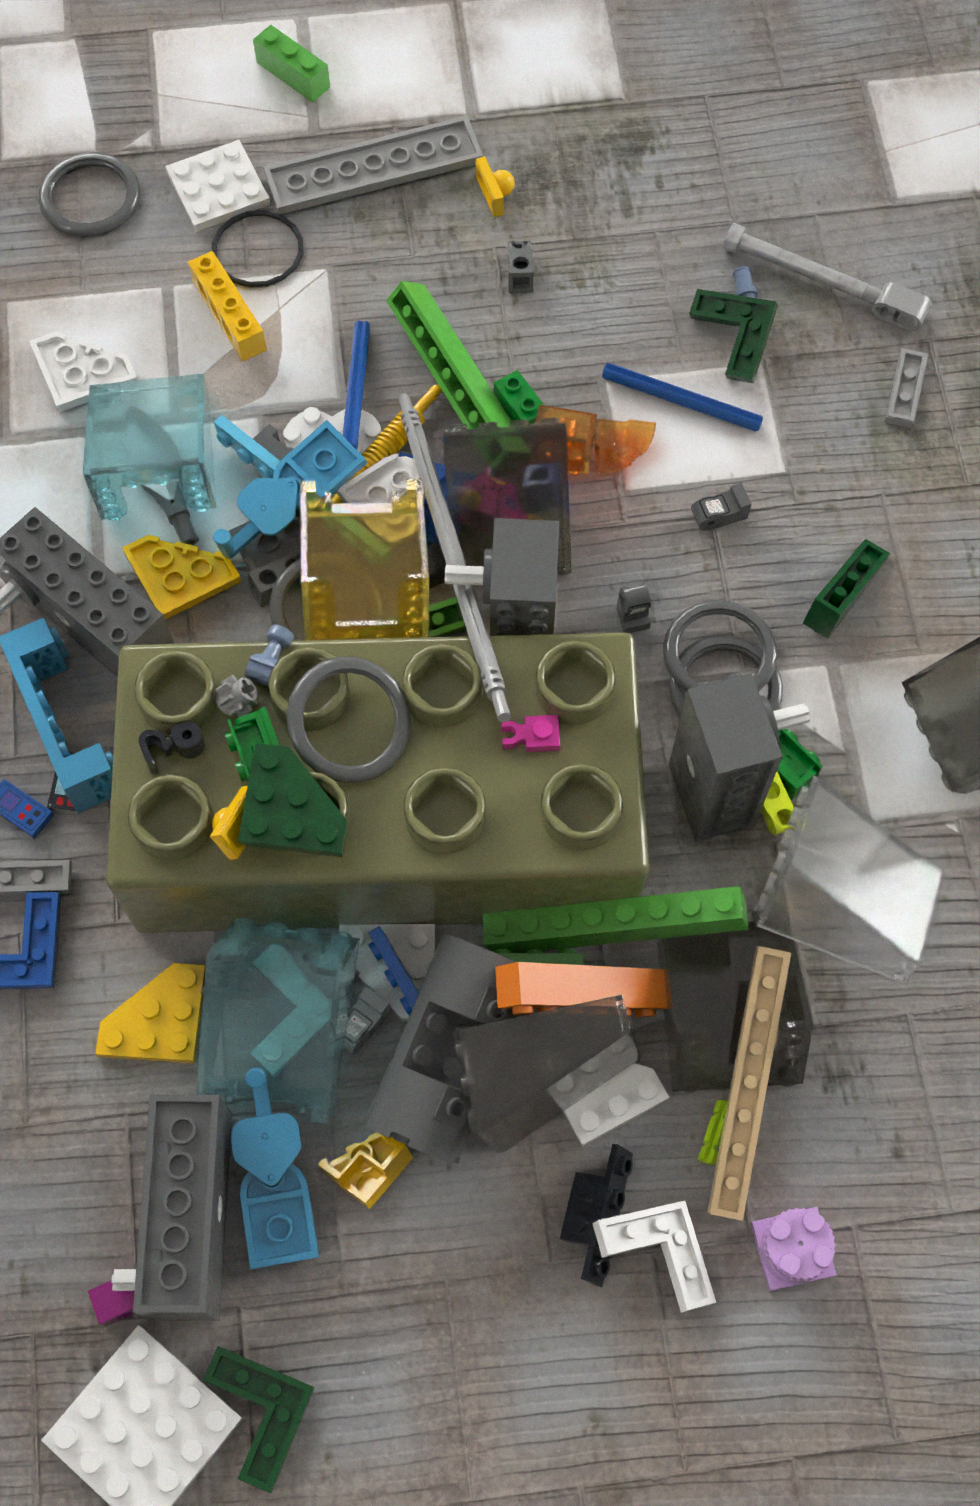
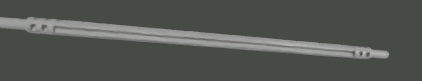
[399,393,511,722]

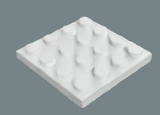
[41,1325,244,1506]

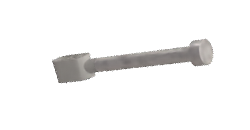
[723,223,932,331]

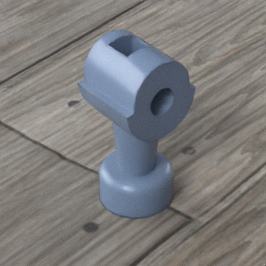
[245,624,294,687]

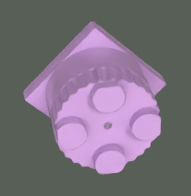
[750,1207,837,1292]

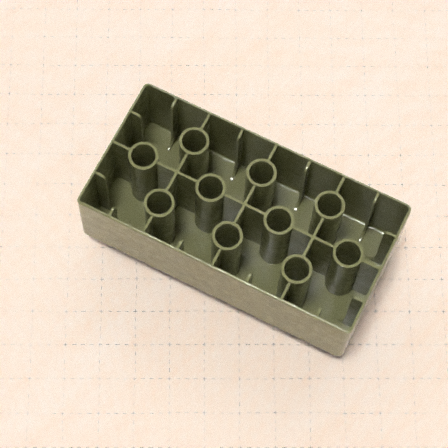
[106,632,649,933]

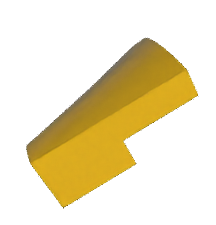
[317,1132,413,1209]

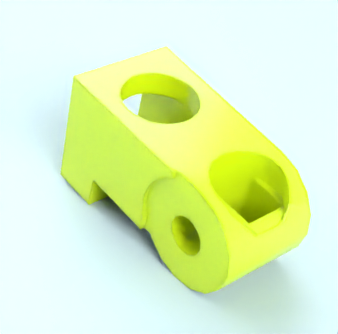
[760,772,799,836]

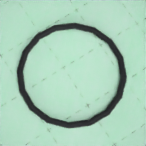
[212,210,304,287]

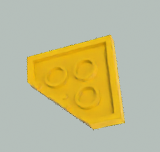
[122,535,242,620]
[95,963,207,1063]

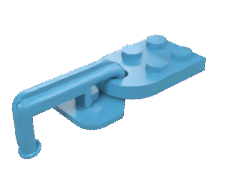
[213,420,367,559]
[231,1067,319,1269]

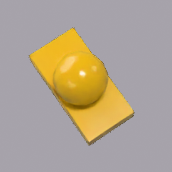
[475,156,515,217]
[210,786,248,860]

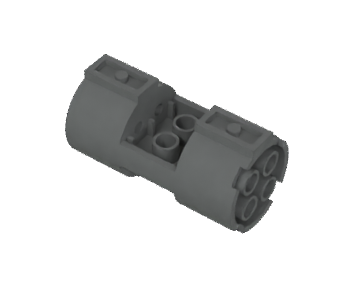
[364,934,519,1164]

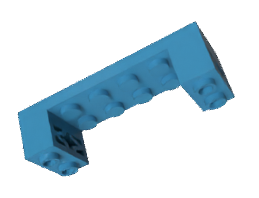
[0,617,113,813]

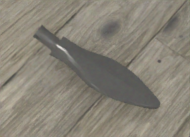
[125,408,199,545]

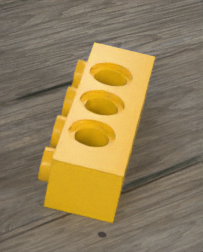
[188,251,267,362]

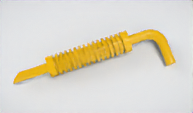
[331,384,442,513]

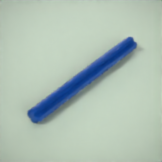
[342,320,370,450]
[602,363,763,431]

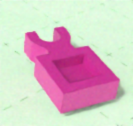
[501,715,560,752]

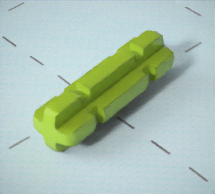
[698,1099,728,1165]

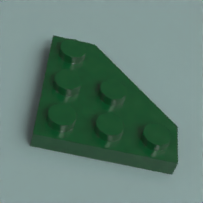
[238,743,348,858]

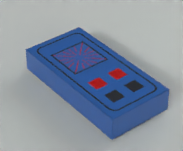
[0,779,54,839]

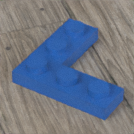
[0,892,61,989]

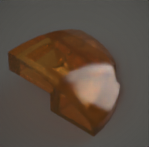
[594,419,656,474]

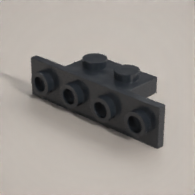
[560,1144,633,1287]

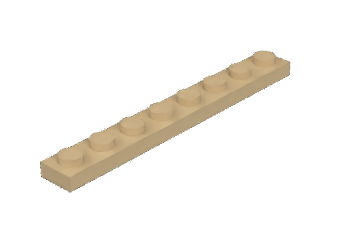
[708,946,791,1221]

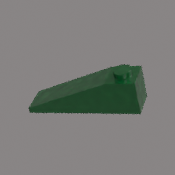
[803,538,891,639]

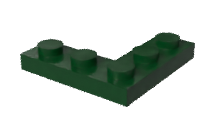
[689,289,778,384]
[203,1346,315,1493]

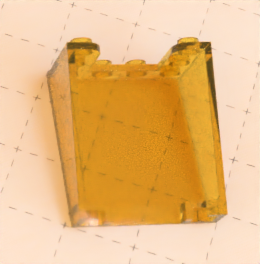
[300,478,429,640]

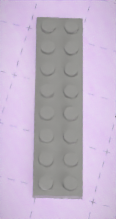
[264,115,483,215]

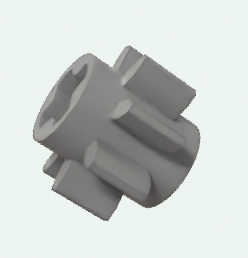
[216,675,257,717]

